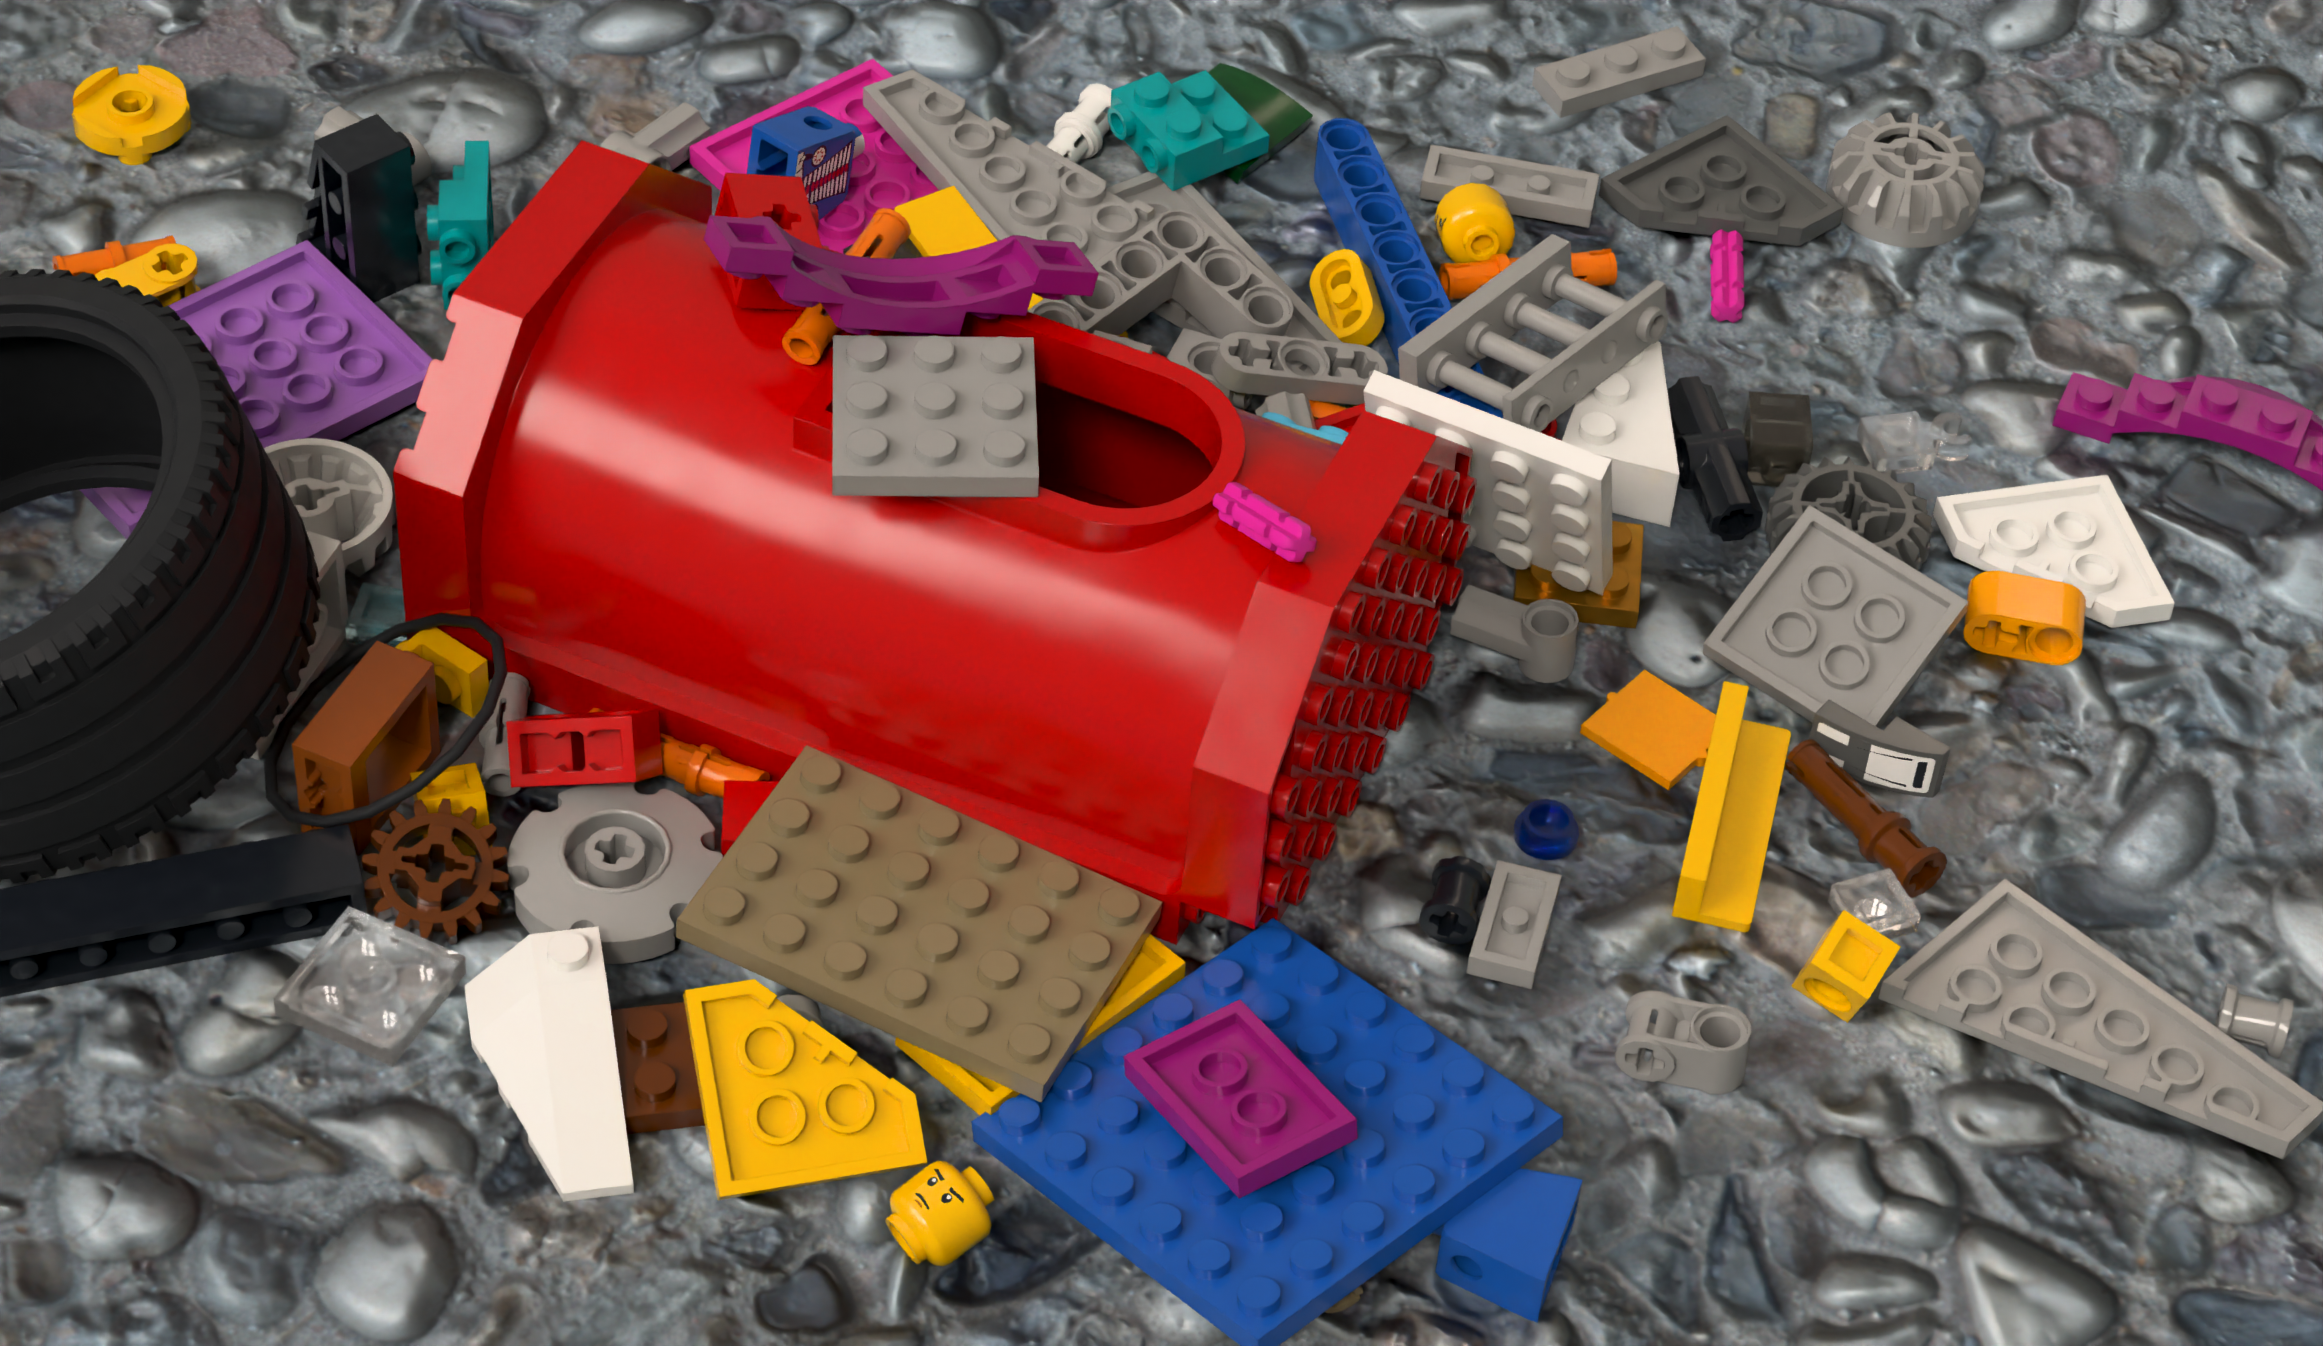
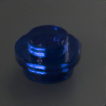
[1513,799,1579,860]

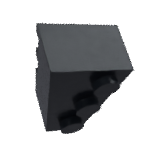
[296,114,422,303]

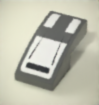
[1809,700,1951,798]

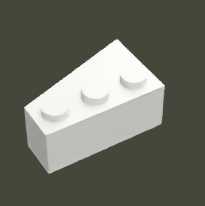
[1562,341,1679,527]

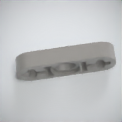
[1212,332,1388,405]

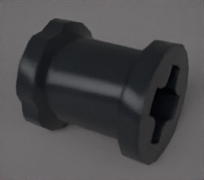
[1419,856,1491,945]

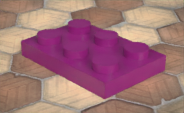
[1123,999,1358,1199]

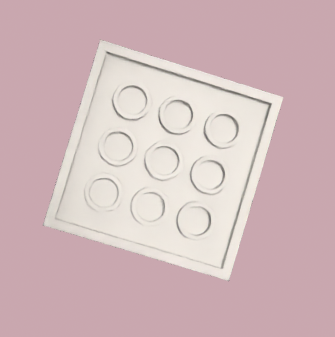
[1363,370,1613,595]

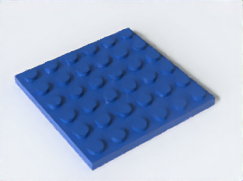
[971,918,1563,1346]

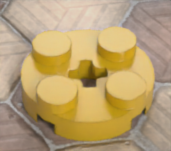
[72,65,192,165]

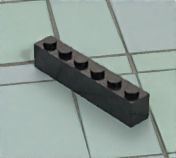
[0,824,368,997]

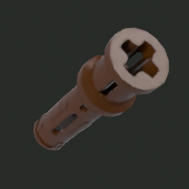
[1785,739,1947,898]

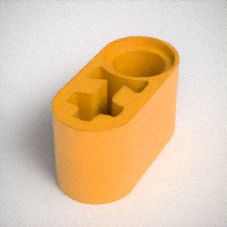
[1963,571,2086,665]

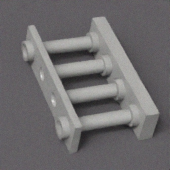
[1398,234,1668,432]

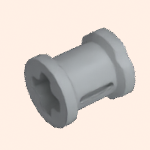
[2215,984,2294,1058]

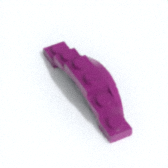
[704,215,1099,336]
[2052,372,2323,491]

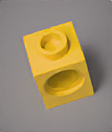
[1791,910,1901,1023]

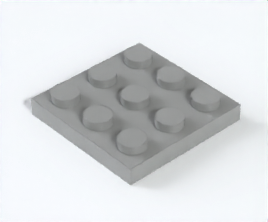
[832,335,1039,497]
[1703,505,1968,729]

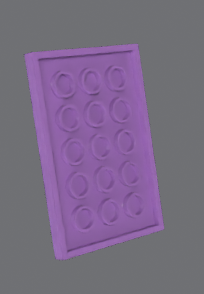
[80,240,433,539]

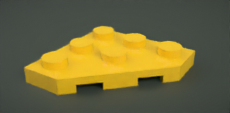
[683,979,927,1200]

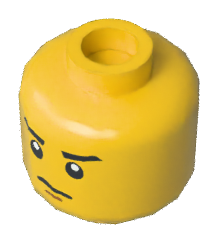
[1434,183,1516,263]
[885,1161,994,1266]

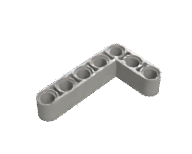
[1028,209,1294,339]

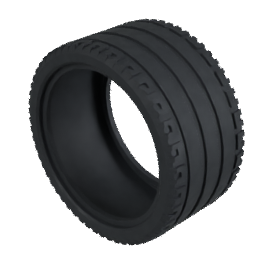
[0,269,320,884]

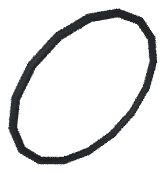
[264,613,507,828]

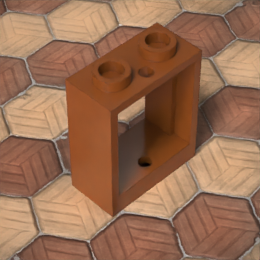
[292,641,441,856]

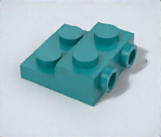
[1107,70,1270,191]
[427,141,494,310]

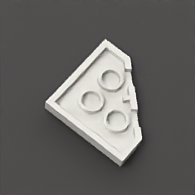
[1933,475,2175,628]

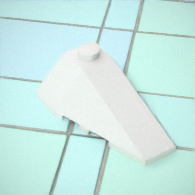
[464,926,634,1202]

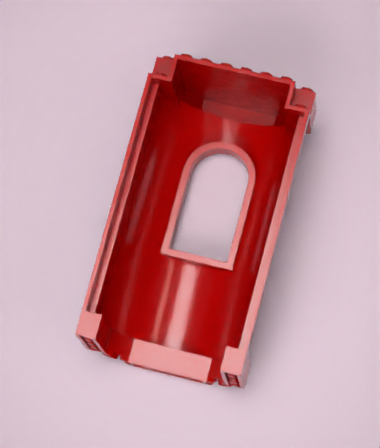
[393,140,1477,945]

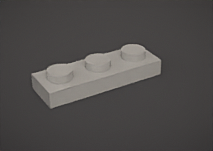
[1532,26,1706,118]
[1419,145,1600,228]

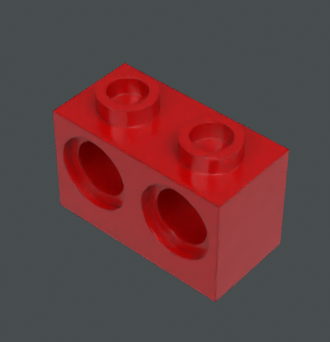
[506,709,663,788]

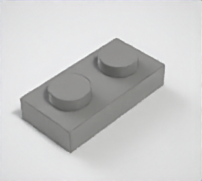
[1466,860,1562,989]

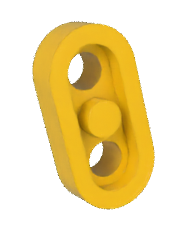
[1309,249,1385,346]

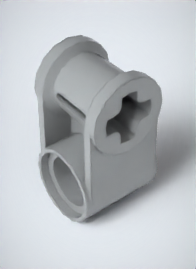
[1615,990,1751,1094]

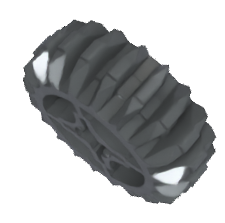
[1765,456,1933,571]

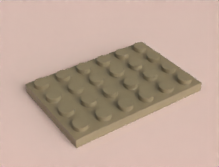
[676,745,1163,1102]

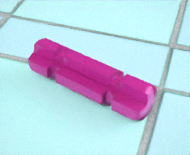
[1710,229,1745,323]
[1212,482,1317,563]

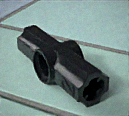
[1667,376,1763,542]

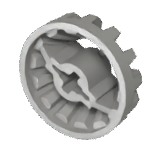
[1826,113,1985,248]

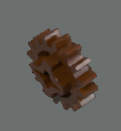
[362,798,509,947]

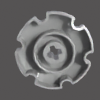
[507,782,723,964]

